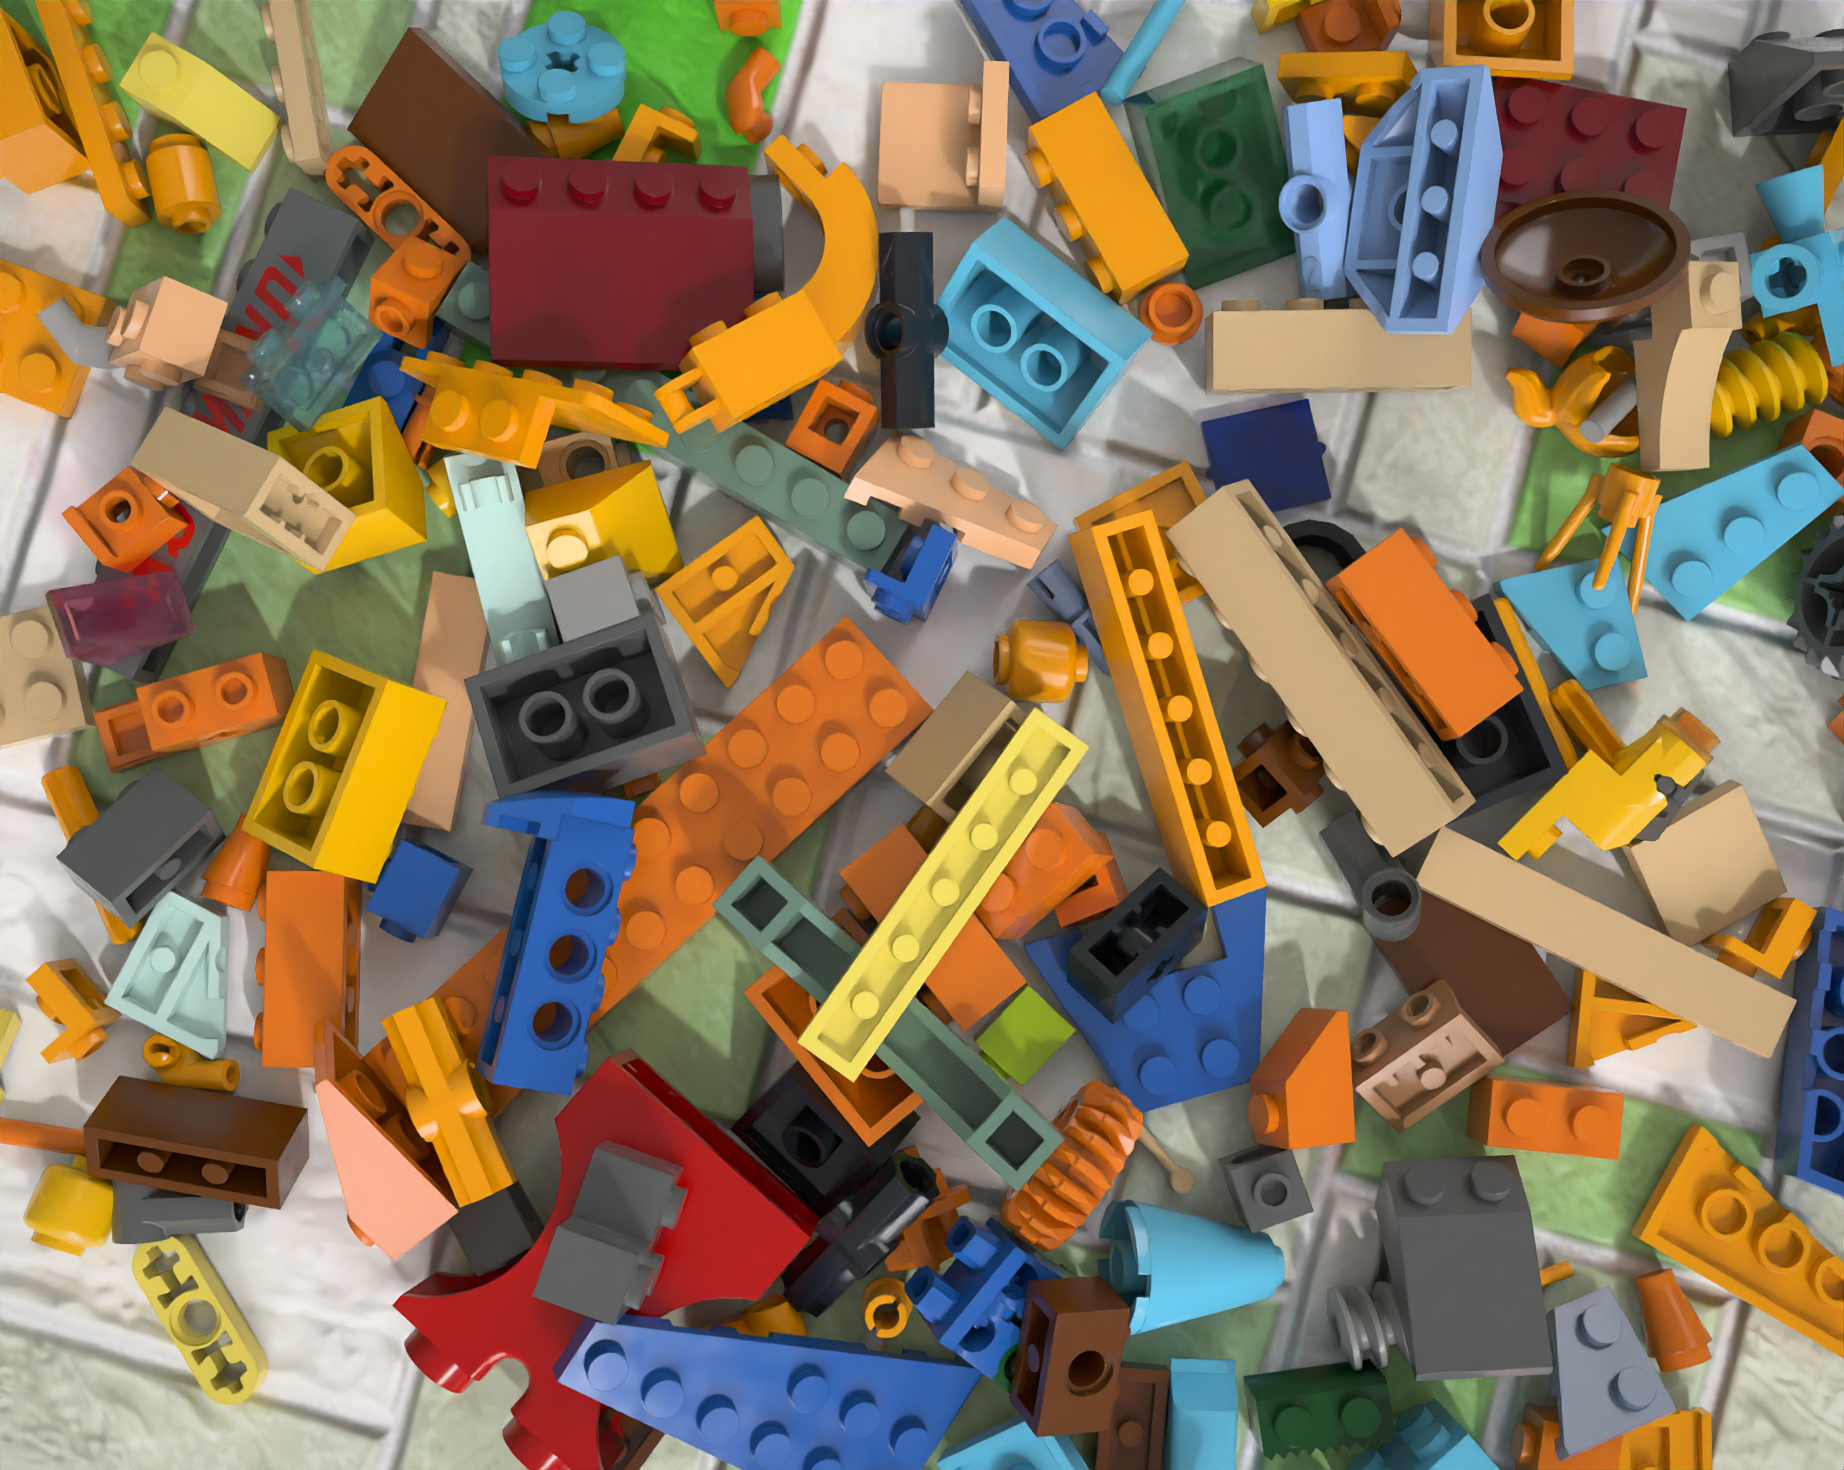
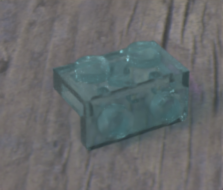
[239,275,384,433]

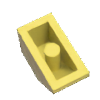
[119,32,285,174]

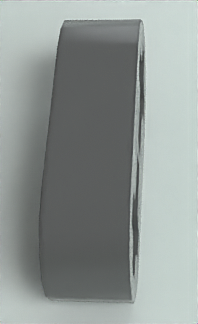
[749,174,785,293]

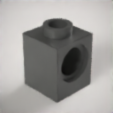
[1218,1144,1314,1233]
[447,1170,545,1277]

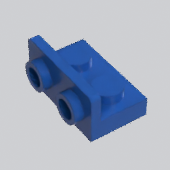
[863,524,958,625]

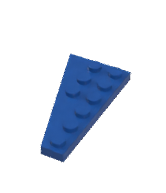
[552,1314,983,1470]

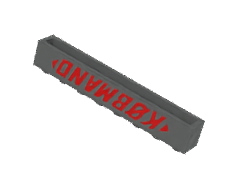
[62,188,376,684]

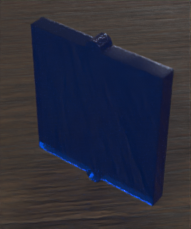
[1200,398,1332,513]

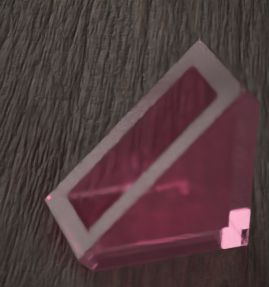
[45,570,196,667]

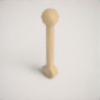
[1107,1084,1196,1194]

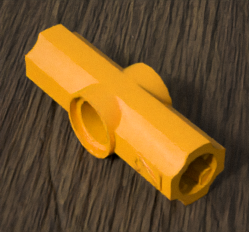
[381,995,518,1207]

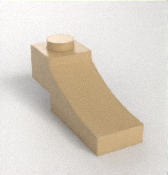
[1634,261,1742,472]

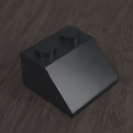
[730,1058,921,1218]

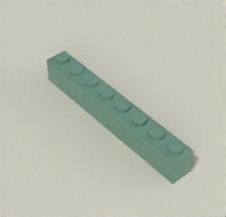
[435,260,911,577]

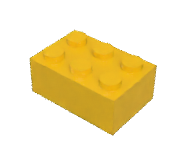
[241,648,448,884]

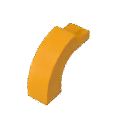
[763,134,879,356]

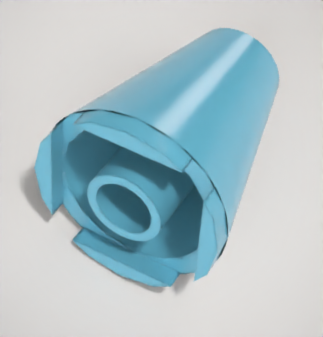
[1098,1199,1285,1335]

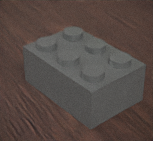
[464,612,707,798]

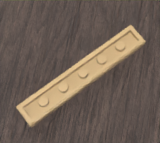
[1413,826,1797,1059]

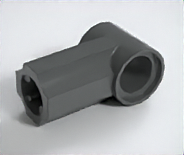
[1319,810,1422,942]
[111,1180,249,1244]

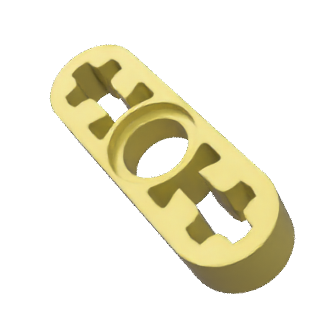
[132,1234,268,1405]

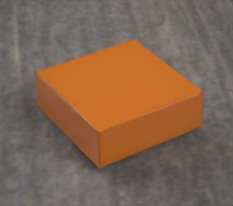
[93,698,178,773]

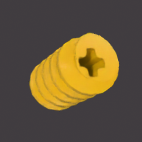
[1710,331,1828,440]

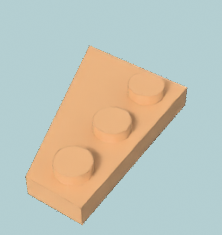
[844,430,1058,570]

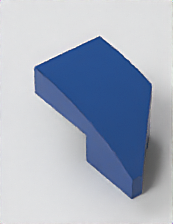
[480,789,636,841]

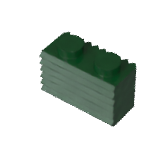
[1243,1359,1395,1460]

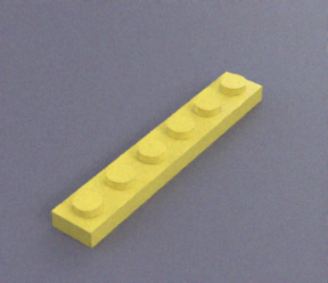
[796,707,1089,1083]

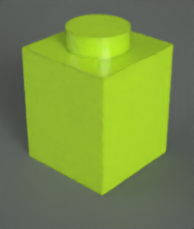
[973,983,1076,1087]

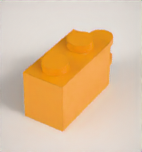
[653,289,843,434]

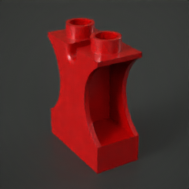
[392,1048,821,1470]

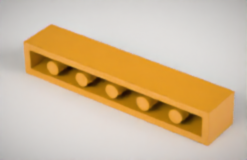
[1068,508,1267,907]

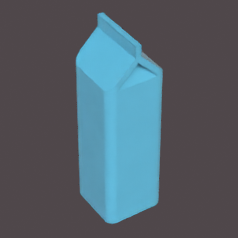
[1163,1357,1238,1470]

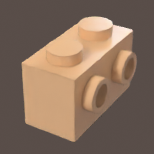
[105,276,228,391]

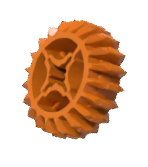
[1000,1079,1143,1252]

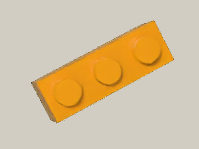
[1023,91,1189,307]

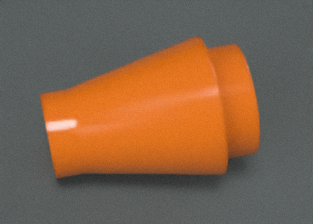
[200,813,272,913]
[1633,1268,1712,1372]

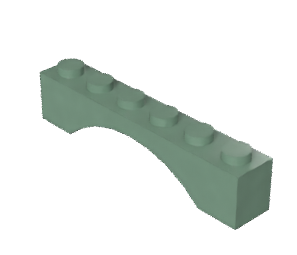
[711,855,1065,1192]

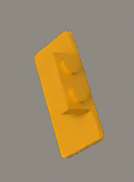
[399,351,670,469]

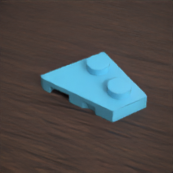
[1493,554,1648,691]

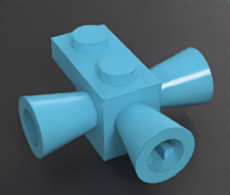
[1749,164,1844,367]

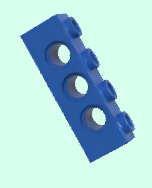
[474,814,637,1096]

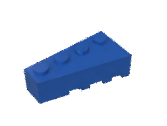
[1773,906,1844,1199]

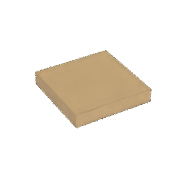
[1622,779,1788,947]

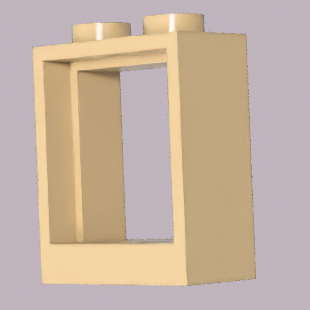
[130,406,357,572]

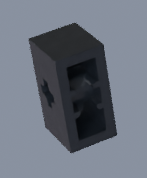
[1066,867,1208,1024]

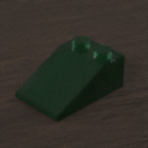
[1123,56,1296,291]

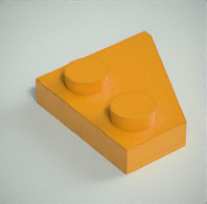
[1277,51,1417,118]
[654,515,795,688]
[1566,966,1698,1069]

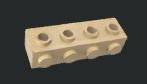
[1205,298,1472,395]

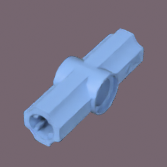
[1279,98,1358,300]

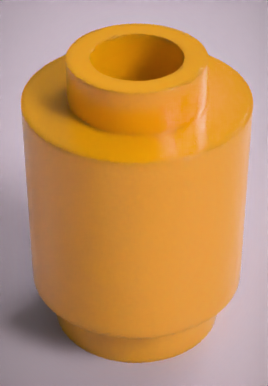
[145,133,223,235]

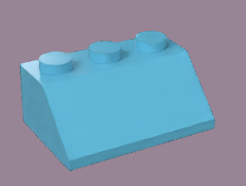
[936,217,1154,451]

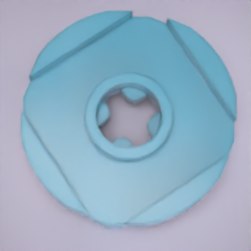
[498,11,627,124]

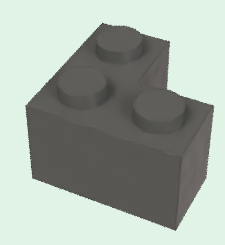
[532,1140,688,1326]

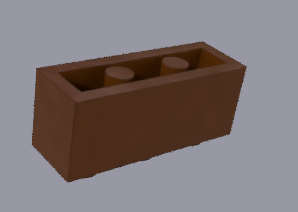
[83,1075,309,1210]

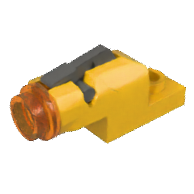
[1497,707,1721,861]

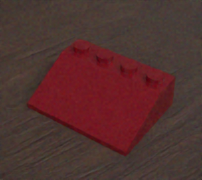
[486,155,754,371]

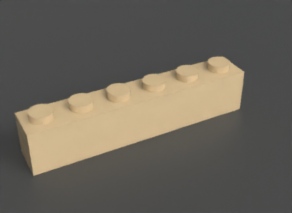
[1165,479,1476,858]

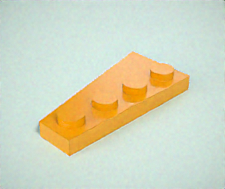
[1630,1122,1844,1359]

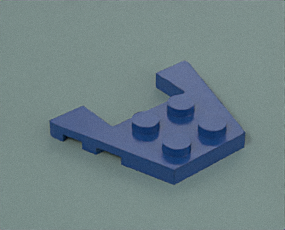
[1023,886,1267,1113]

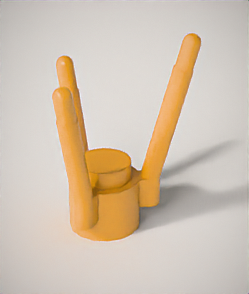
[1534,463,1663,616]

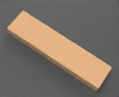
[400,571,490,832]

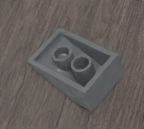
[1728,29,1844,137]
[1375,1155,1553,1381]

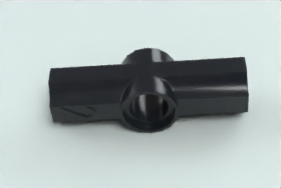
[864,232,949,429]
[781,1150,940,1318]

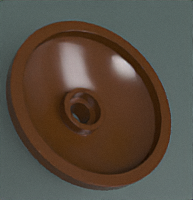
[1481,190,1691,324]

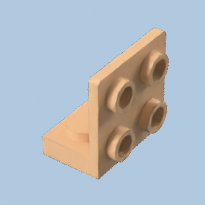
[877,61,1009,212]

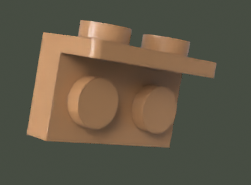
[1350,979,1505,1134]

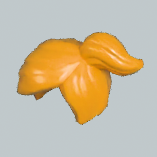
[1504,345,1640,458]

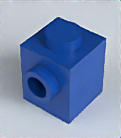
[365,839,474,943]

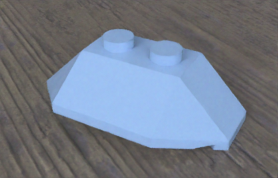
[1343,64,1503,335]

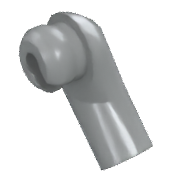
[36,298,120,370]

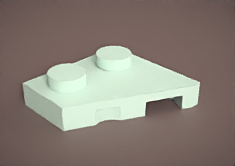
[104,888,230,1060]

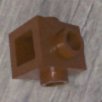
[1231,718,1326,828]

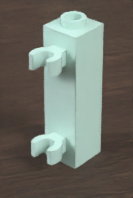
[444,452,561,667]

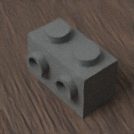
[56,766,226,929]

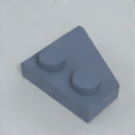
[1546,1286,1678,1462]

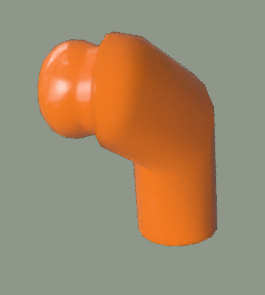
[725,47,781,144]

